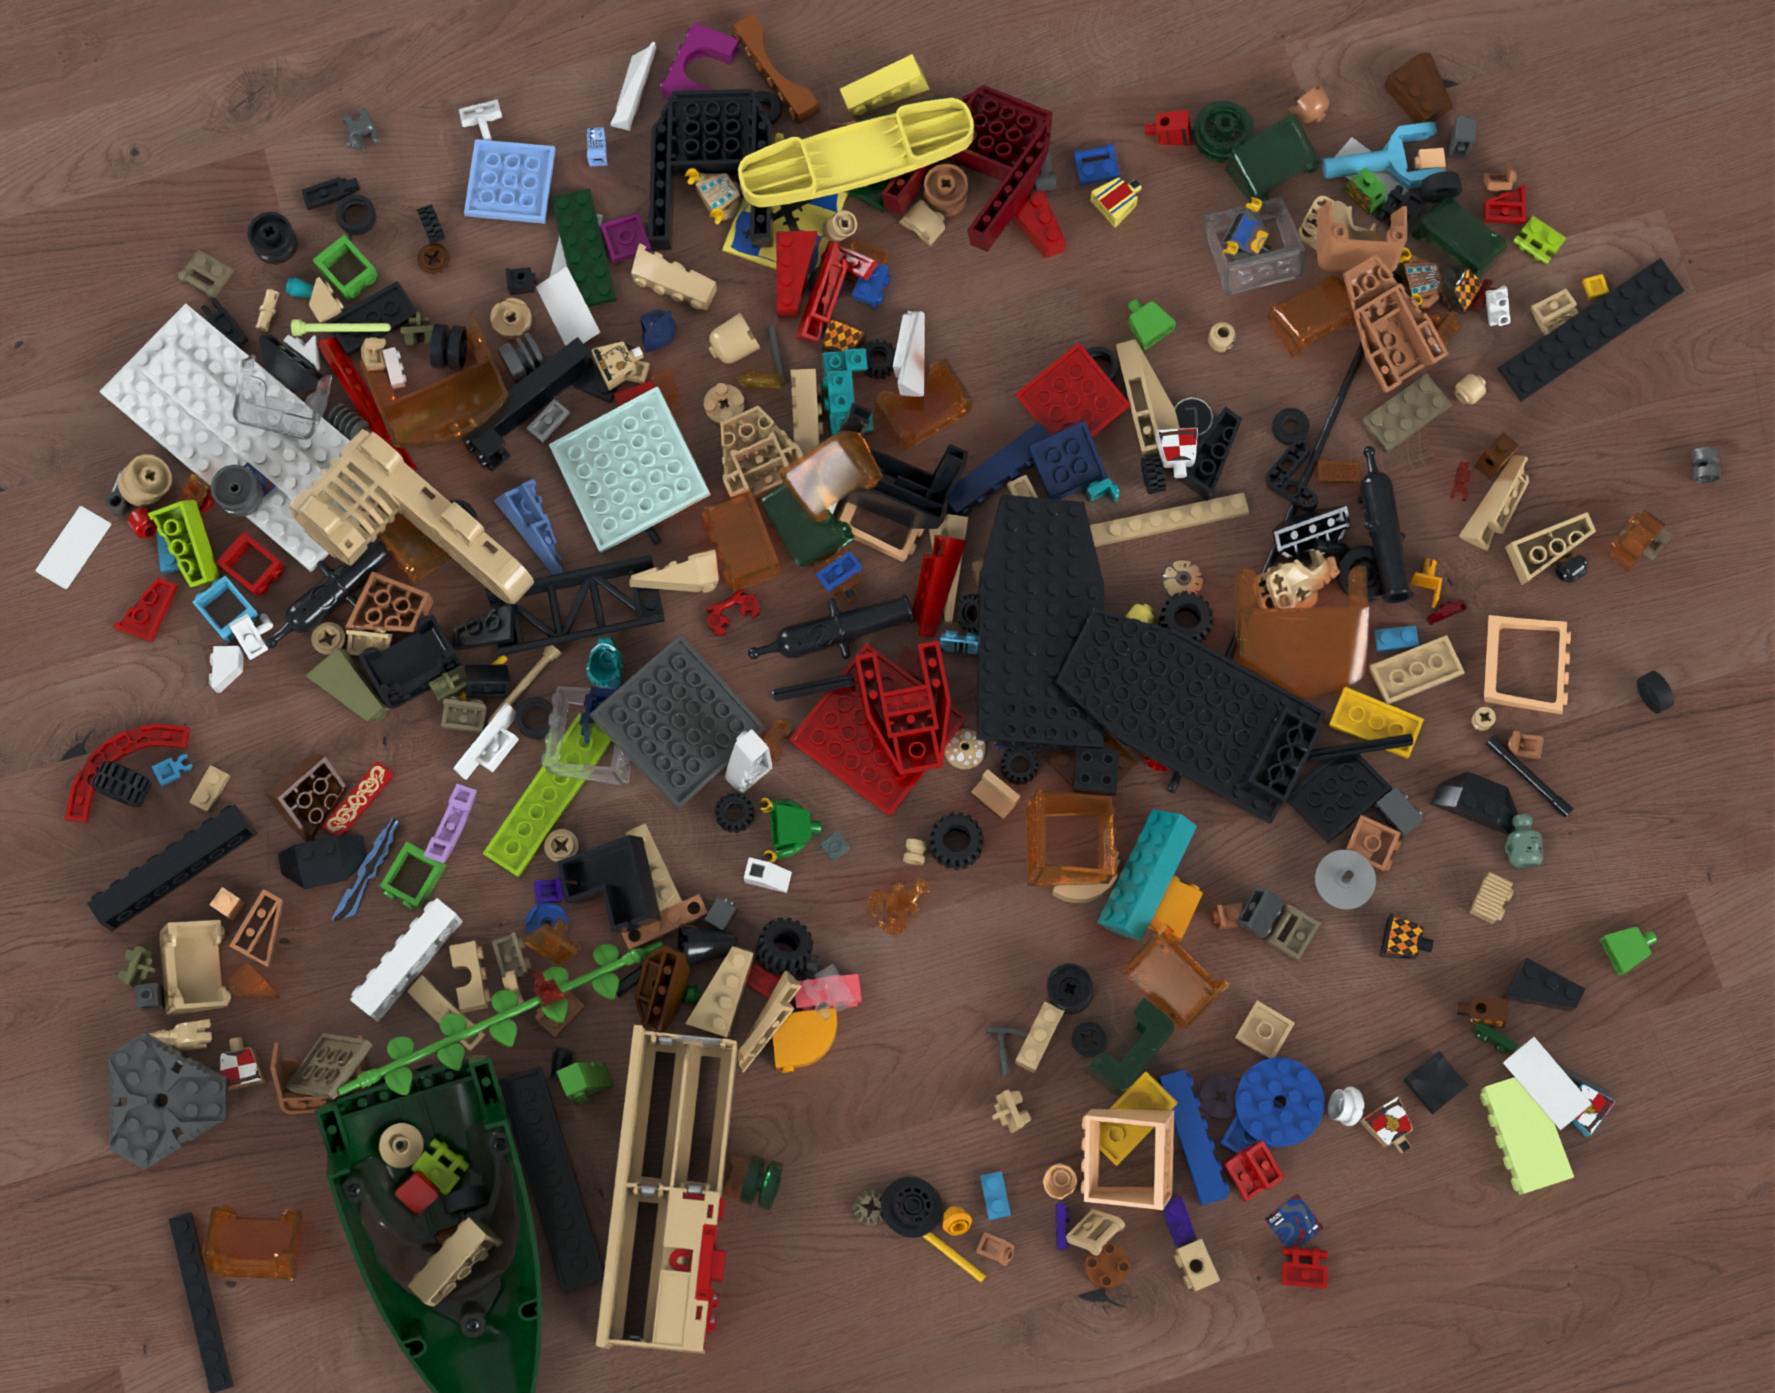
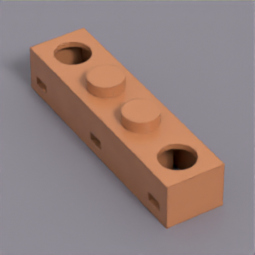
[621,894,708,951]

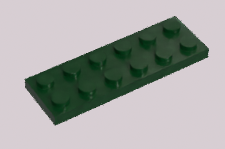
[551,188,617,307]

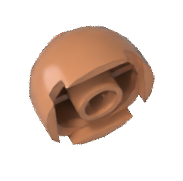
[1289,84,1329,124]

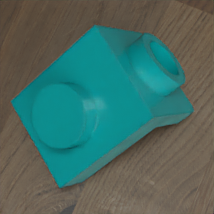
[1086,478,1120,503]

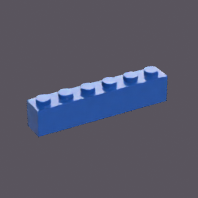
[1158,1069,1230,1207]

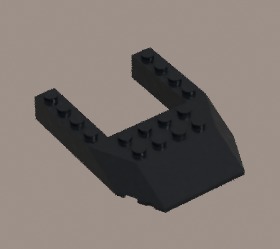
[649,89,774,250]

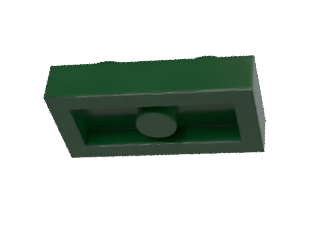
[1471,1021,1518,1055]

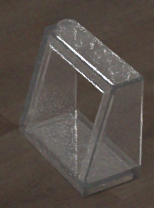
[1204,196,1306,296]
[542,686,632,786]

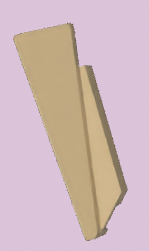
[1459,455,1529,551]
[736,971,802,1072]

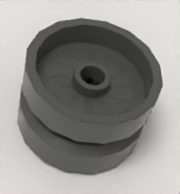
[210,464,264,517]

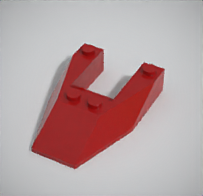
[855,640,951,775]

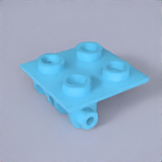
[940,630,978,655]

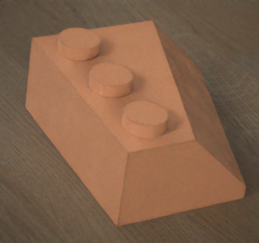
[345,571,433,632]

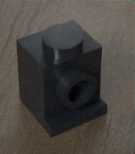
[506,267,537,295]

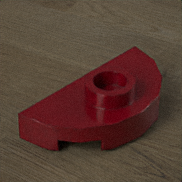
[1427,600,1467,625]

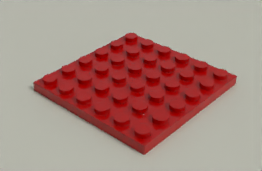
[789,642,967,817]

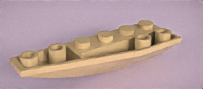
[1116,339,1180,457]

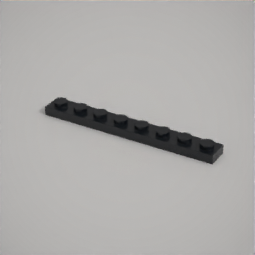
[169,1212,234,1393]

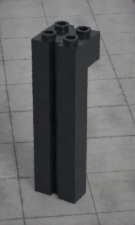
[460,337,594,472]

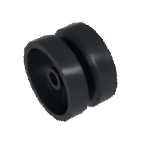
[247,212,298,265]
[430,323,468,371]

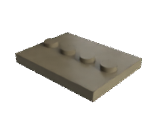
[285,1033,372,1100]

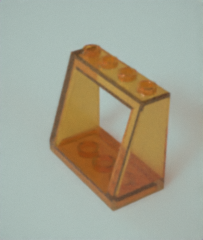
[1026,789,1117,886]

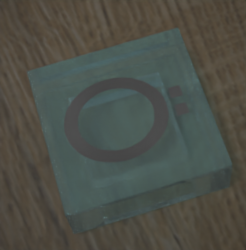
[820,832,851,862]

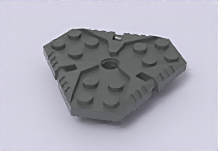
[109,1033,228,1169]

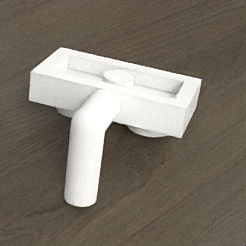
[459,100,502,141]
[228,614,273,660]

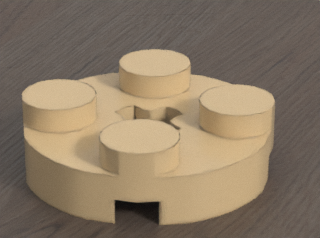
[490,298,532,339]
[704,383,745,425]

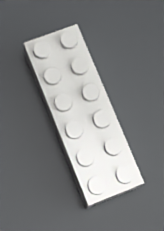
[350,898,463,1022]

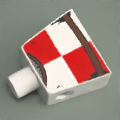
[1155,428,1198,478]

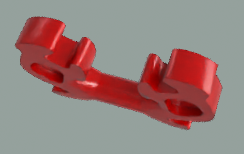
[707,589,761,636]

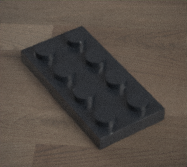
[327,281,417,356]

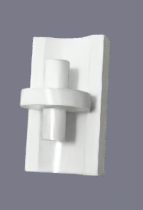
[1485,285,1510,326]

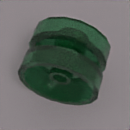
[740,1155,784,1211]

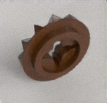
[417,243,450,275]

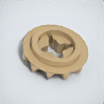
[311,622,346,655]
[544,829,579,863]

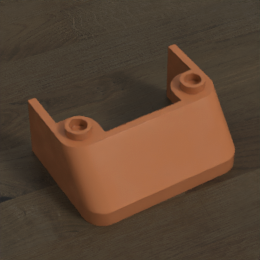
[1317,201,1407,272]
[270,1035,368,1114]

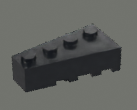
[1176,406,1242,500]

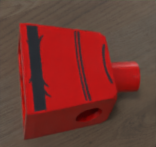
[1145,110,1191,146]

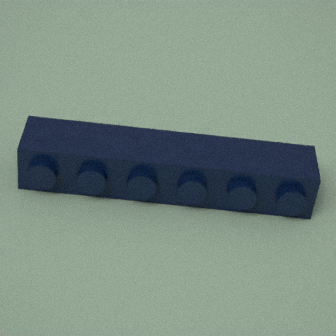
[947,422,1050,517]

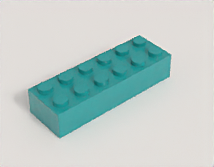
[1097,809,1197,941]

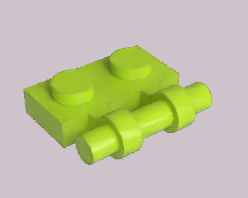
[1513,216,1566,264]
[411,1138,470,1195]

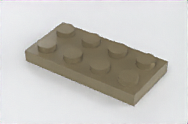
[1361,374,1452,453]

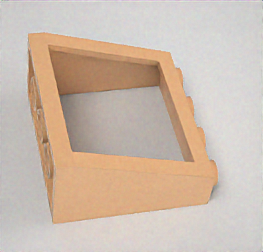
[1081,1109,1174,1210]

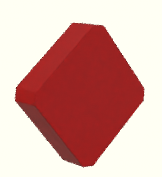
[395,1170,440,1214]

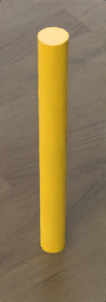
[916,1221,986,1283]

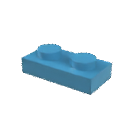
[157,532,181,573]
[1373,626,1419,652]
[980,1171,1011,1220]

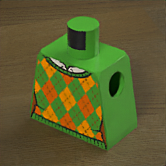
[1343,168,1386,216]

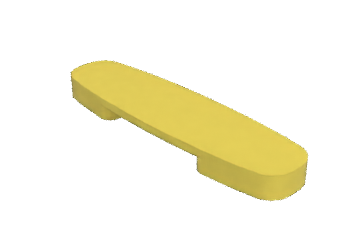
[738,98,974,207]

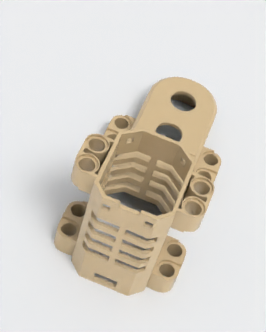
[289,429,534,604]

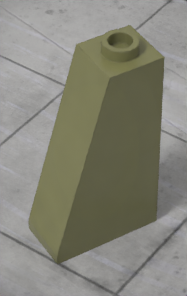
[307,648,389,722]

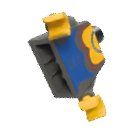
[1220,197,1271,260]

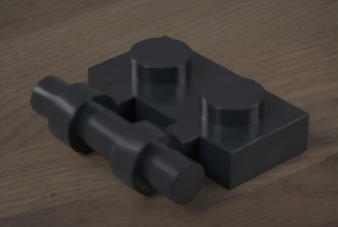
[1376,185,1427,231]

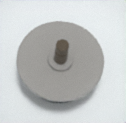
[1315,850,1376,910]

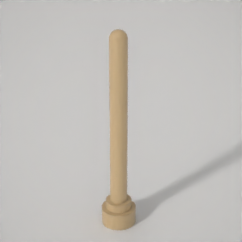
[487,645,562,724]

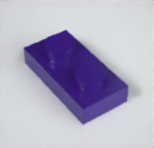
[1162,1196,1197,1246]
[1055,1203,1070,1250]

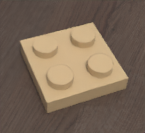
[1234,1000,1295,1059]

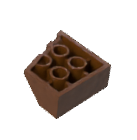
[1384,53,1453,124]
[265,752,347,842]

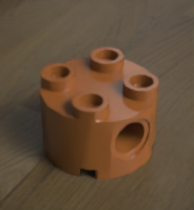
[1084,1242,1130,1289]

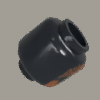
[1555,552,1588,583]

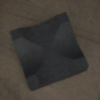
[1073,747,1119,796]
[1404,1050,1468,1114]

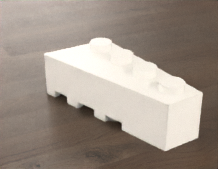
[724,729,773,795]

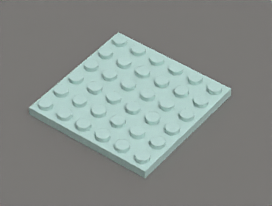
[549,386,711,553]

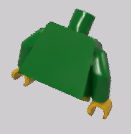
[760,798,821,864]

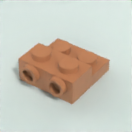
[1345,815,1402,875]

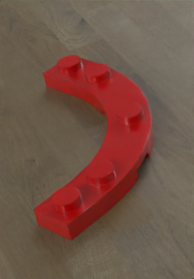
[65,724,190,823]

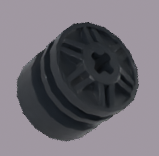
[1047,963,1094,1014]

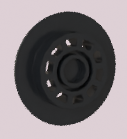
[1336,546,1384,602]
[881,1177,942,1238]

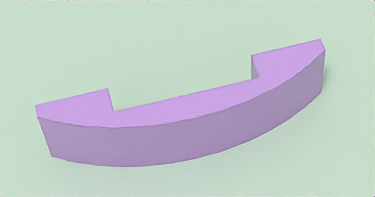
[424,784,477,863]

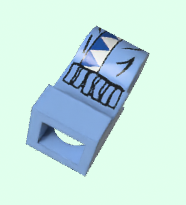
[587,127,607,167]

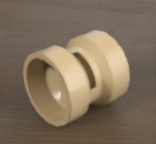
[903,839,928,865]

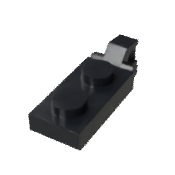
[302,177,361,210]

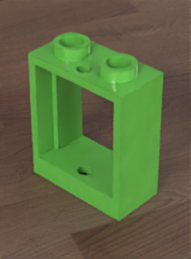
[313,235,378,301]
[380,841,447,910]

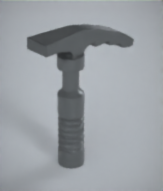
[986,1027,1028,1076]

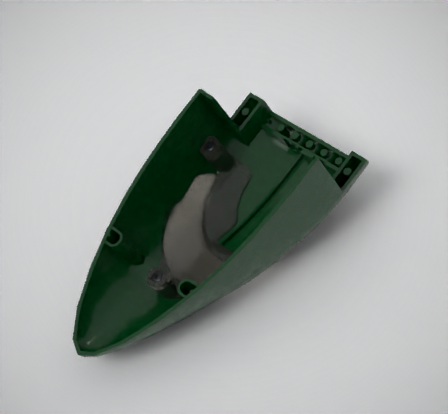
[315,1055,542,1393]

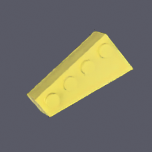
[840,54,930,116]

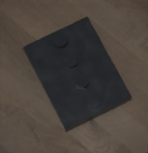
[1287,743,1392,844]

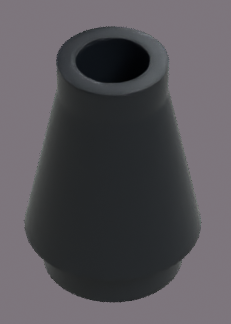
[550,1047,574,1080]

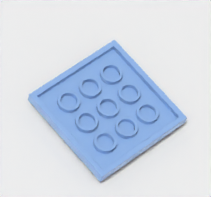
[464,139,556,224]

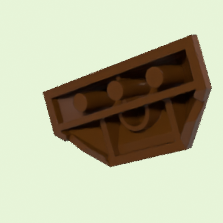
[634,945,690,1033]

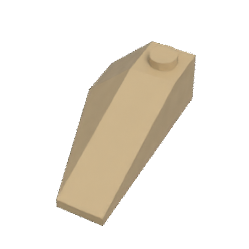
[629,550,719,593]

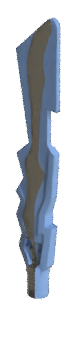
[332,818,399,922]

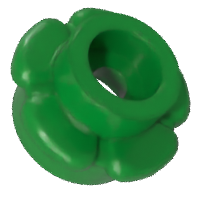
[684,985,700,1006]

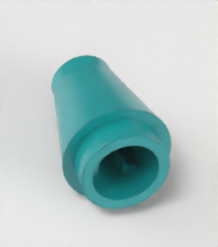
[286,277,314,298]

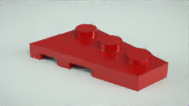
[113,578,179,643]

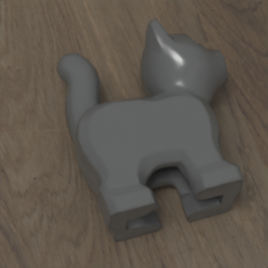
[342,108,380,152]

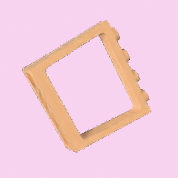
[831,501,924,562]
[1484,615,1571,714]

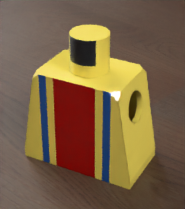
[1090,178,1141,228]

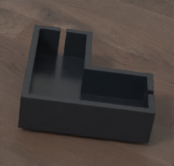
[557,835,662,933]

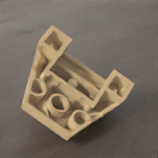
[720,406,807,500]

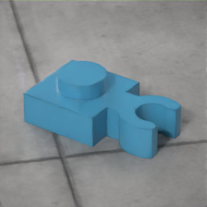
[151,754,193,787]

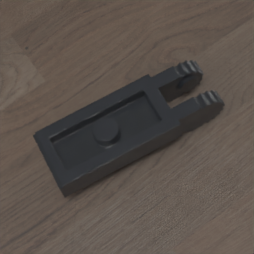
[201,298,249,348]

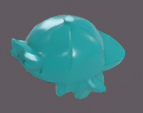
[586,636,624,691]

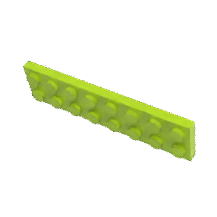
[482,713,612,878]

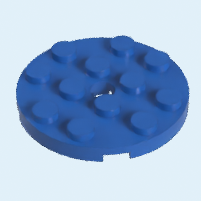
[1235,1057,1324,1147]

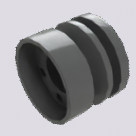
[497,333,546,385]

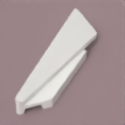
[610,42,656,131]
[893,311,925,397]

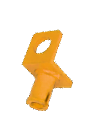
[1410,559,1443,608]

